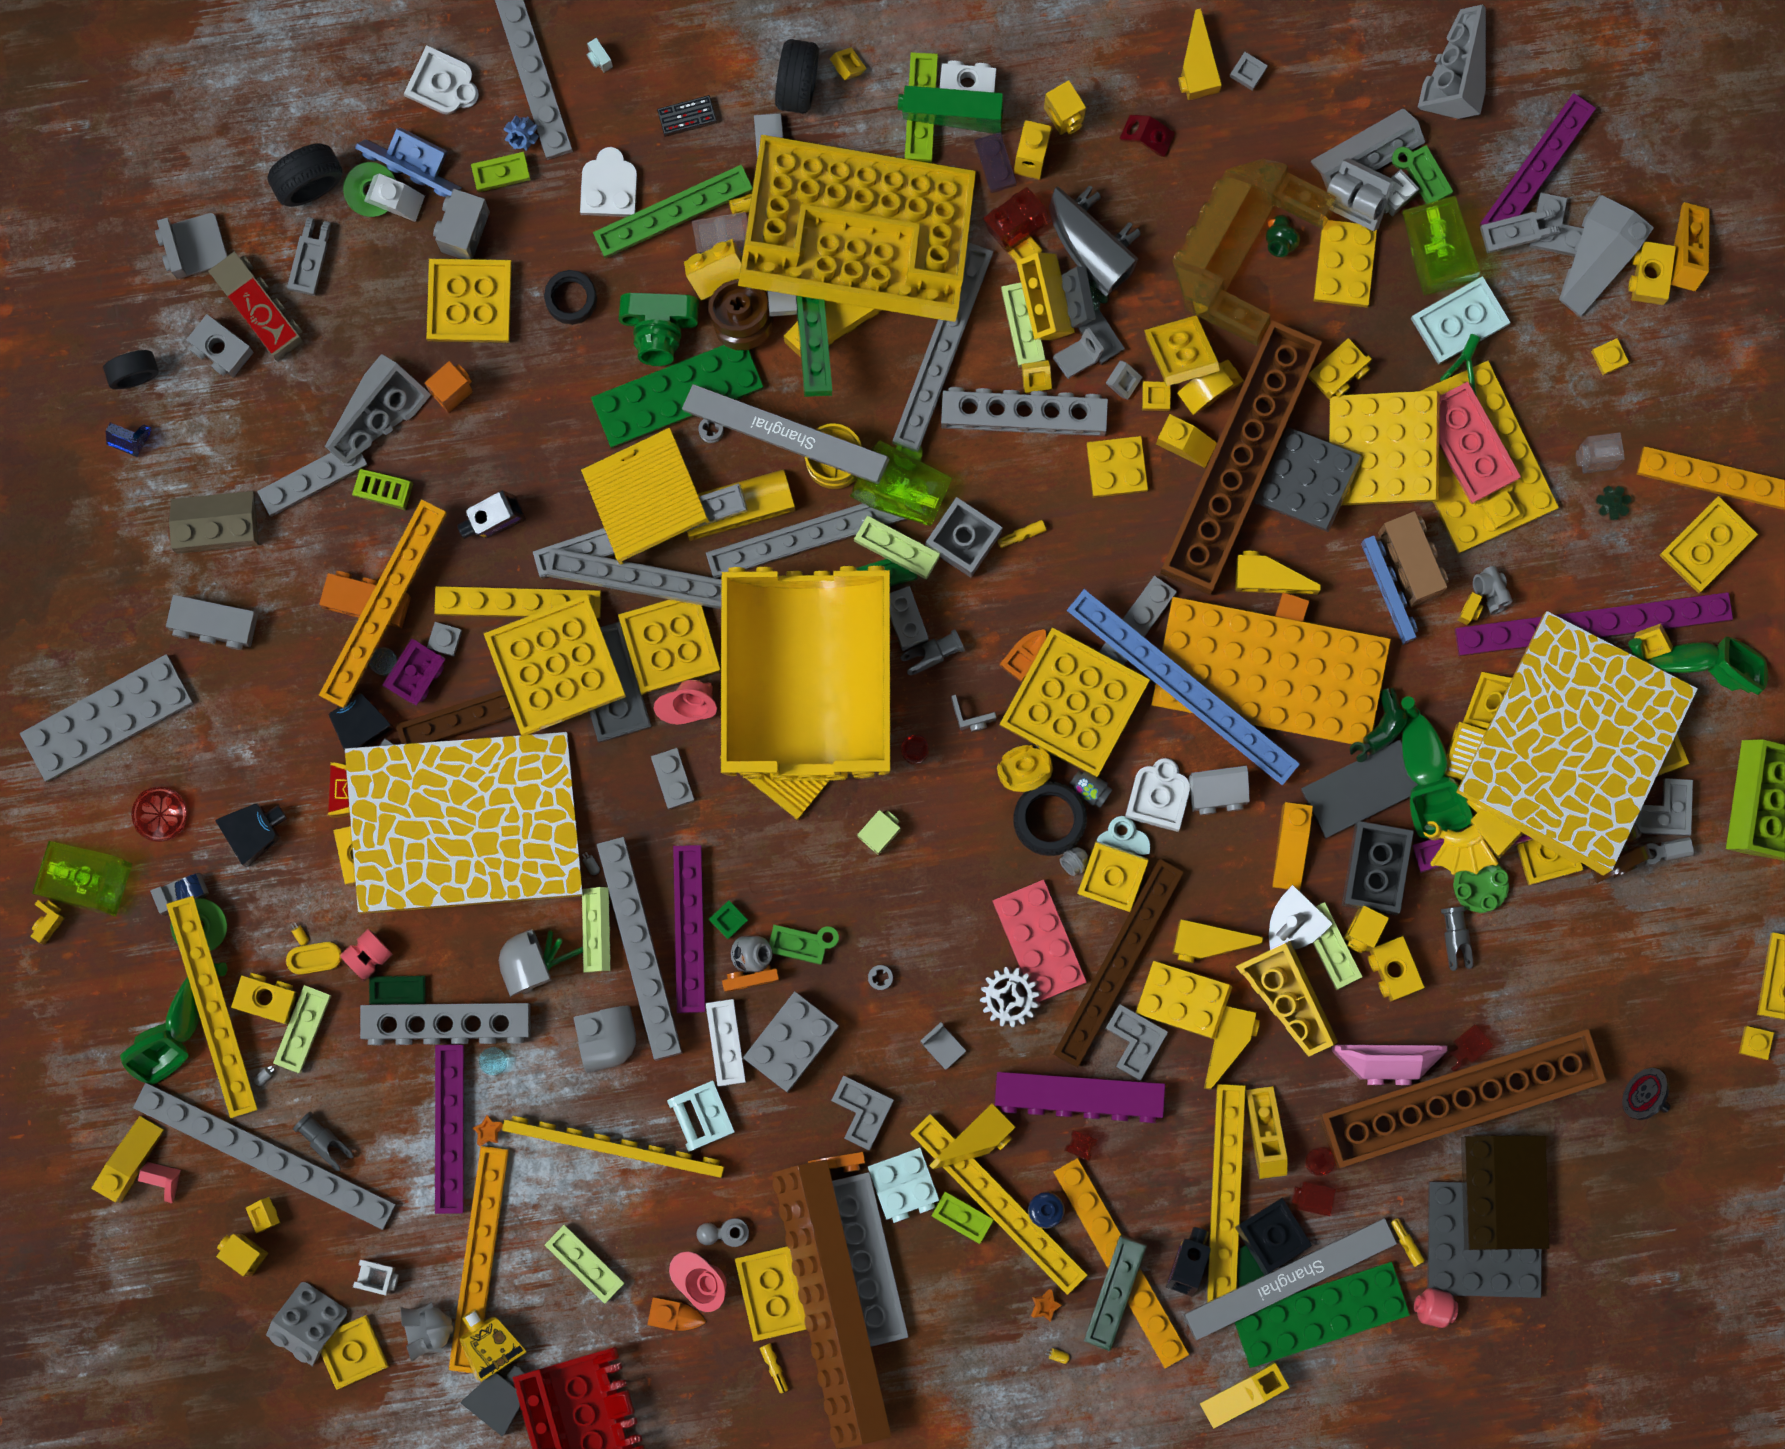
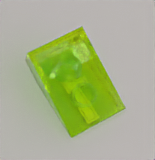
[1403,196,1480,296]
[850,441,952,526]
[32,841,132,917]

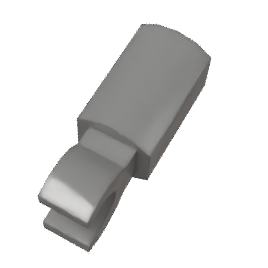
[1645,837,1694,865]

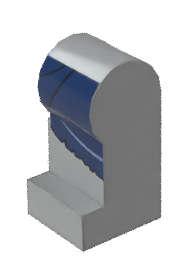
[150,873,209,916]

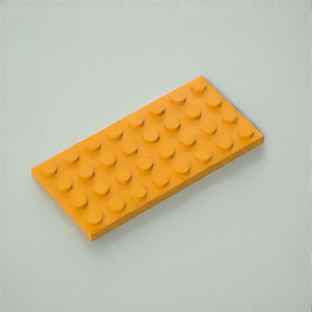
[1151,597,1391,744]

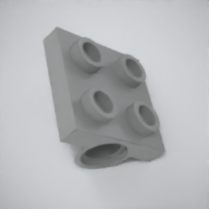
[1327,158,1395,231]

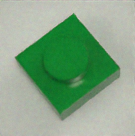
[709,900,748,940]

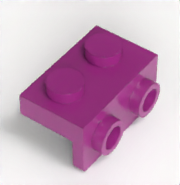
[382,639,445,705]

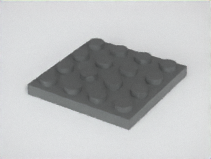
[1427,1182,1541,1298]

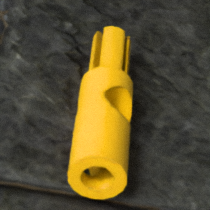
[998,520,1046,548]
[1391,1218,1425,1267]
[759,1343,788,1393]

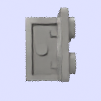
[155,213,227,279]
[266,1282,347,1366]

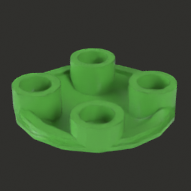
[1453,865,1509,913]

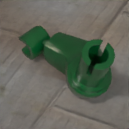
[1350,688,1408,762]

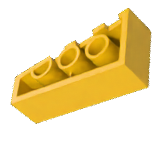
[784,300,882,357]
[1235,941,1338,1057]

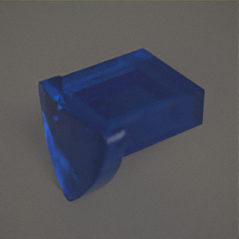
[105,423,152,457]

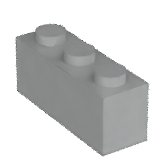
[166,595,258,650]

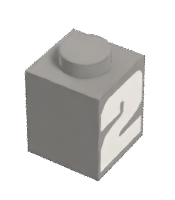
[1384,169,1419,217]

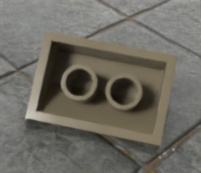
[169,491,259,554]

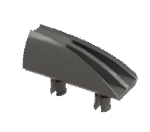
[1049,186,1141,296]

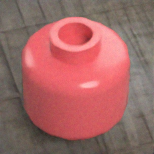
[1414,1288,1458,1328]

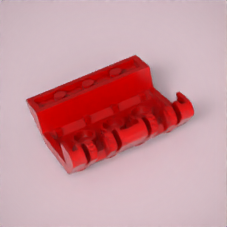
[512,1347,645,1449]

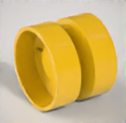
[805,424,862,489]

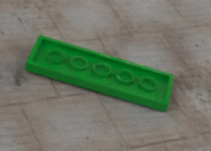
[591,345,764,449]
[1234,1262,1410,1368]

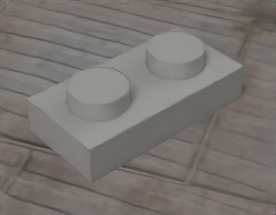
[651,748,694,810]

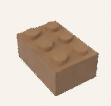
[1378,511,1449,608]

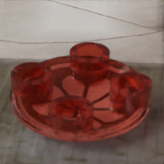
[131,787,187,842]

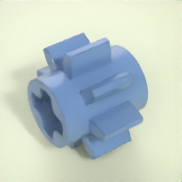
[504,115,539,151]

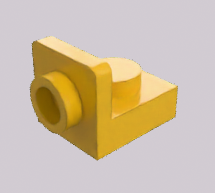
[30,900,65,945]

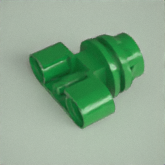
[618,293,699,366]

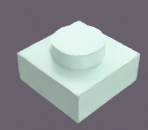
[586,38,613,73]

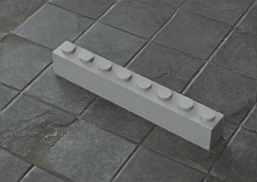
[597,837,683,1061]

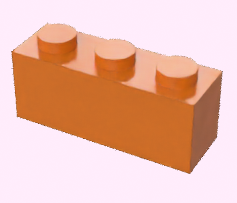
[319,571,411,629]

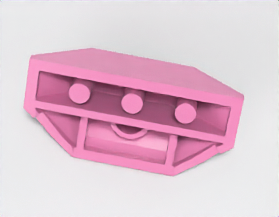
[1332,1045,1447,1085]

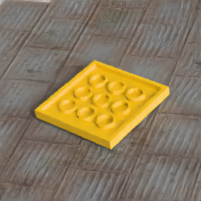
[1329,391,1440,505]
[484,594,626,737]
[1000,628,1150,777]

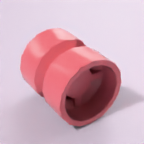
[340,929,393,981]

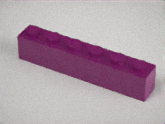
[994,1072,1165,1123]

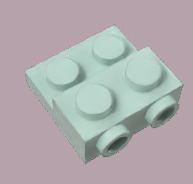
[868,1148,939,1223]

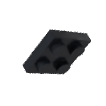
[1235,1197,1312,1275]

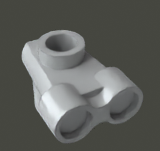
[1473,566,1513,614]

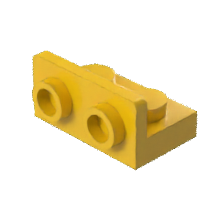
[1307,338,1372,400]

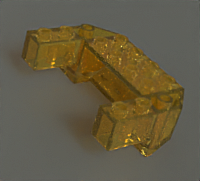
[1172,158,1336,346]

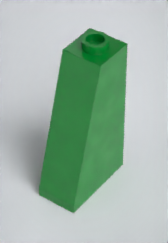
[898,85,1004,134]

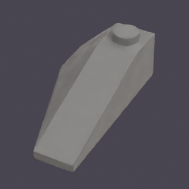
[1418,4,1486,119]
[1559,195,1654,316]
[325,354,431,464]

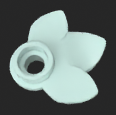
[1096,816,1150,855]

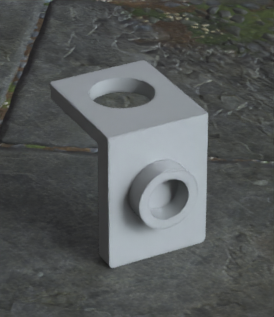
[1053,328,1104,379]
[951,695,997,732]
[920,1022,966,1070]

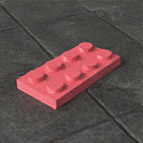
[1439,381,1521,504]
[992,880,1086,1002]

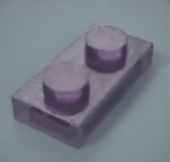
[974,132,1017,193]

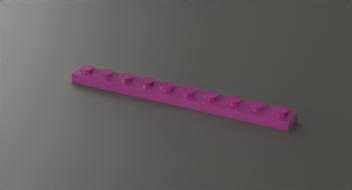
[1455,592,1733,656]

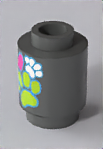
[1070,770,1113,808]

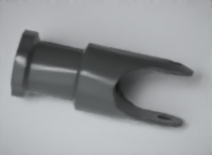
[900,629,965,675]
[1441,906,1473,971]
[293,1111,354,1171]

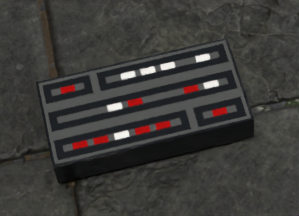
[657,95,717,137]

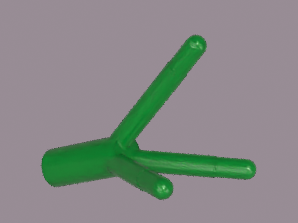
[1440,334,1481,397]
[544,930,583,971]

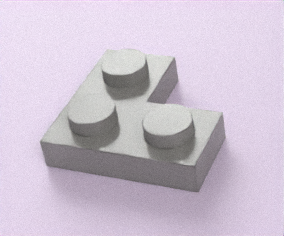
[1529,193,1583,257]
[1635,779,1693,836]
[1105,1004,1168,1081]
[831,1076,894,1150]

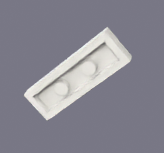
[706,999,746,1087]

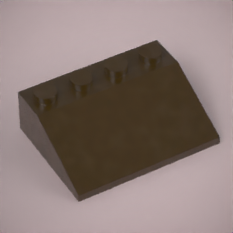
[1461,1136,1549,1250]

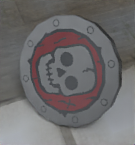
[1622,1068,1670,1120]

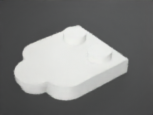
[404,45,478,114]
[580,147,637,217]
[1125,758,1190,832]

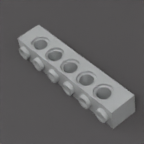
[941,387,1108,436]
[360,1003,531,1045]

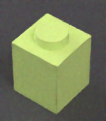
[857,810,900,855]

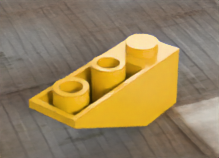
[1199,1362,1289,1429]

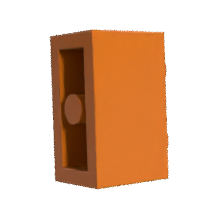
[425,361,473,413]

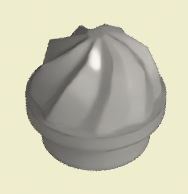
[1060,847,1088,876]

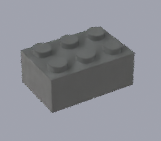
[1341,821,1413,916]

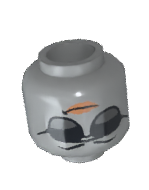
[731,936,772,972]

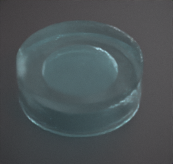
[369,647,398,676]
[479,1047,508,1076]

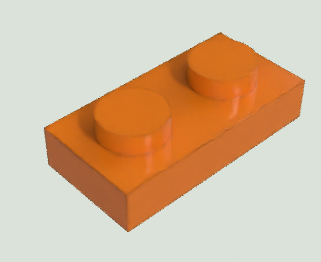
[722,965,779,993]

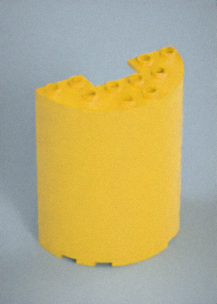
[721,566,890,781]

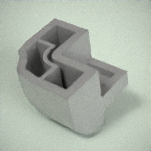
[498,929,552,997]
[573,1006,636,1073]

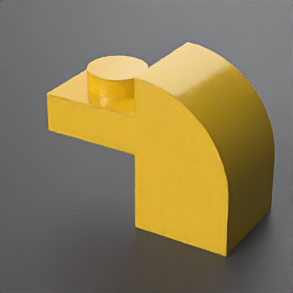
[1177,359,1244,415]

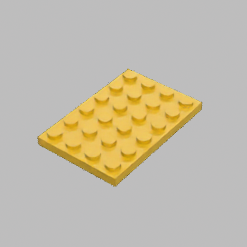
[1421,361,1559,554]

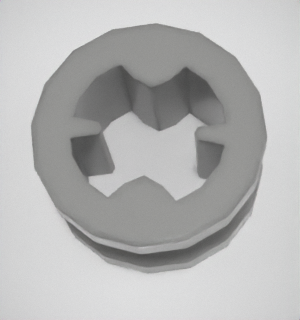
[699,419,724,443]
[868,965,893,990]

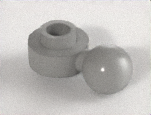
[696,1218,749,1247]

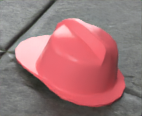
[653,680,717,725]
[669,1251,727,1312]

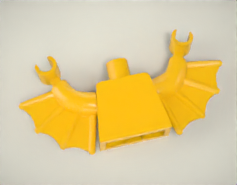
[1423,800,1523,875]

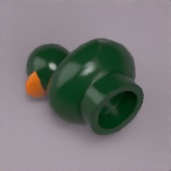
[1266,215,1301,257]

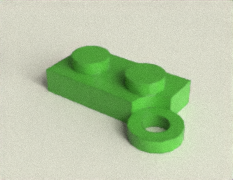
[1391,145,1453,207]
[769,925,839,965]

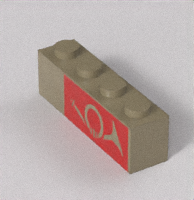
[208,251,303,361]

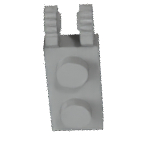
[1480,209,1561,254]
[287,217,331,296]

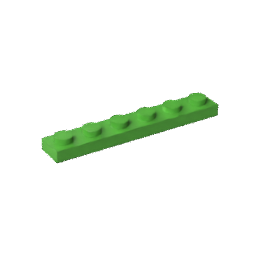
[593,165,753,259]

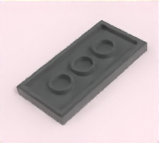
[589,622,651,743]
[1300,740,1418,839]

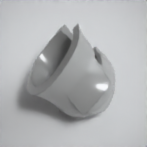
[400,1302,454,1362]

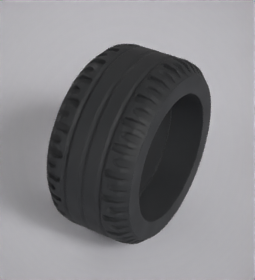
[775,39,819,114]
[267,143,343,207]
[1013,781,1087,856]

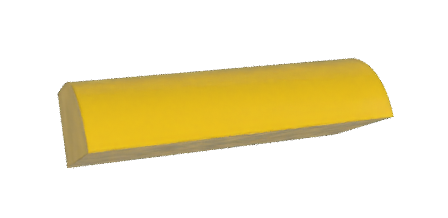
[687,470,795,541]

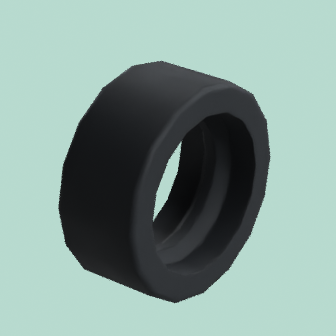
[544,270,597,325]
[103,350,159,390]

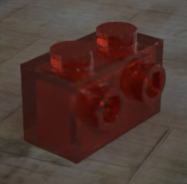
[983,187,1051,253]

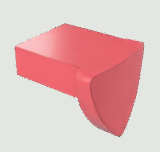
[138,1162,181,1203]

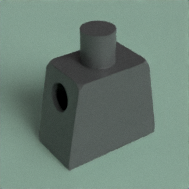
[461,1365,525,1437]

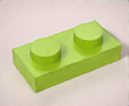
[471,152,531,192]
[931,1192,994,1244]

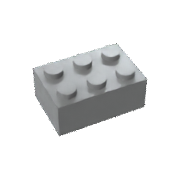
[743,991,839,1093]

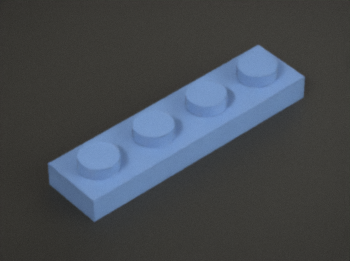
[1361,536,1418,645]

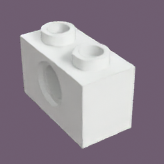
[940,61,996,92]

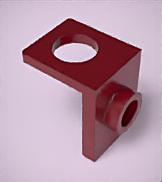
[1120,115,1175,157]

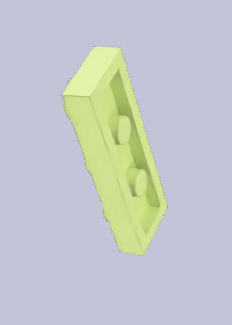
[1001,283,1045,368]
[854,516,940,580]
[582,887,611,973]
[1313,902,1362,990]
[273,985,331,1074]
[545,1225,625,1304]

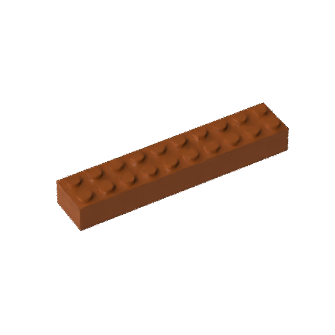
[1160,320,1322,595]
[1319,1029,1607,1169]
[772,1159,891,1449]

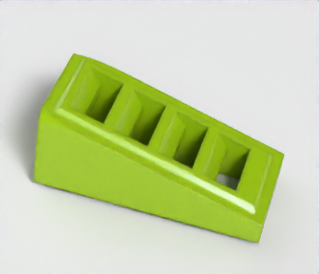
[352,469,413,510]

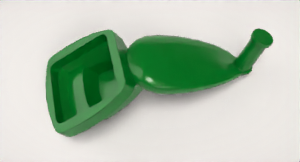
[1628,636,1768,695]
[1401,696,1473,838]
[120,962,227,1085]

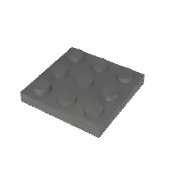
[1253,427,1363,532]

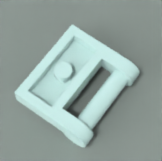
[667,1081,735,1152]

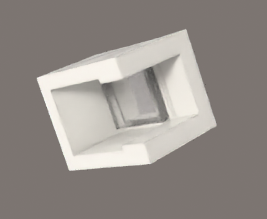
[353,1259,399,1295]

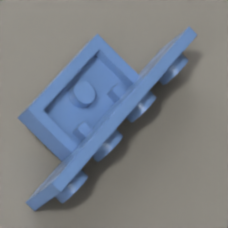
[355,127,461,197]

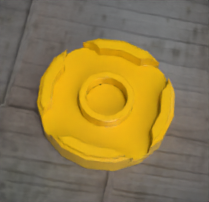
[997,745,1053,792]

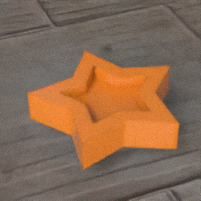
[473,1115,503,1146]
[1031,1289,1062,1322]

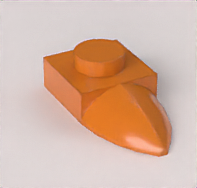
[999,629,1046,682]
[808,1152,865,1172]
[647,1297,706,1331]

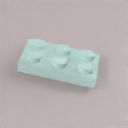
[1411,276,1511,365]

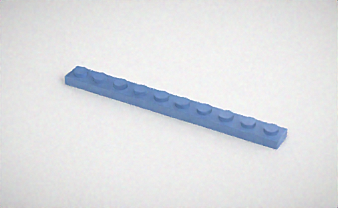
[1067,589,1300,785]

